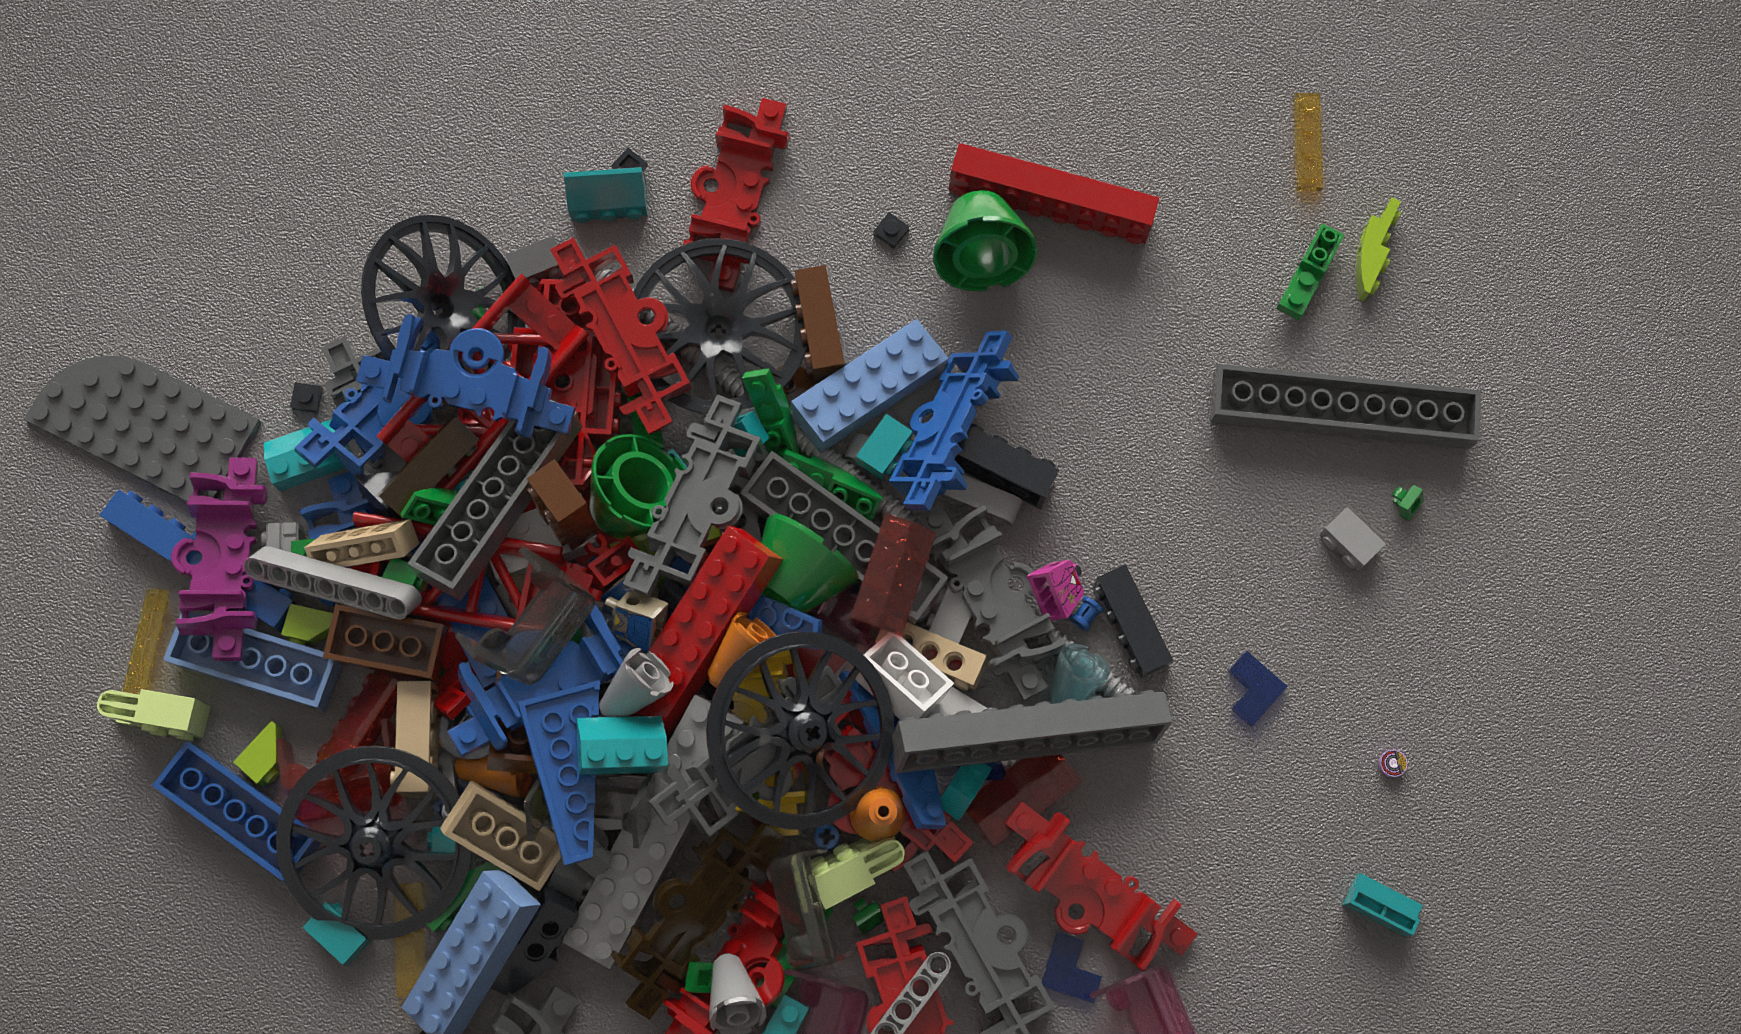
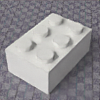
[855,629,954,720]

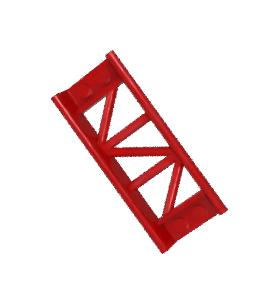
[376,274,590,490]
[350,511,566,633]

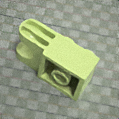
[97,689,211,741]
[804,836,905,910]

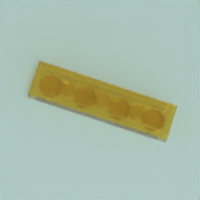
[1293,92,1323,191]
[122,588,169,695]
[393,882,425,997]

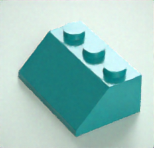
[564,167,648,223]
[264,419,352,492]
[576,716,668,775]

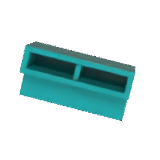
[1342,873,1423,937]

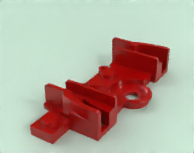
[683,98,790,292]
[550,237,692,436]
[1004,800,1198,971]
[856,896,954,1034]

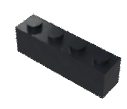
[1093,564,1173,678]

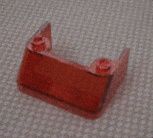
[276,718,403,823]

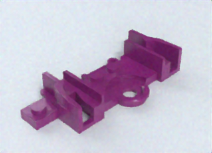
[171,458,268,661]

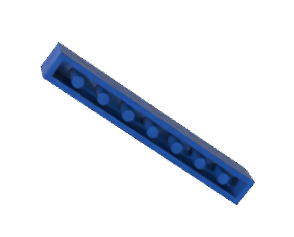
[99,489,298,632]

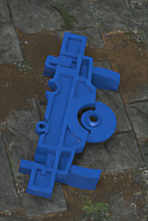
[356,314,576,438]
[447,599,642,758]

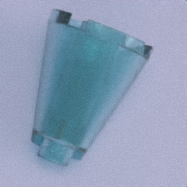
[1046,643,1110,704]

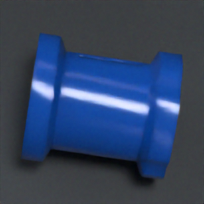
[1069,596,1104,632]
[814,824,839,851]

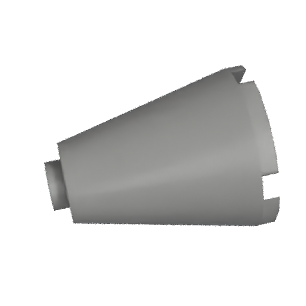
[599,648,673,717]
[709,954,766,1034]

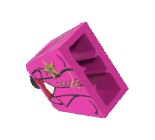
[1027,560,1084,621]

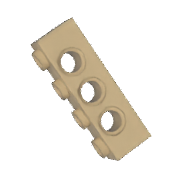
[304,519,420,567]
[875,614,989,691]

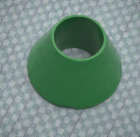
[933,191,1037,291]
[589,434,685,539]
[761,513,859,614]

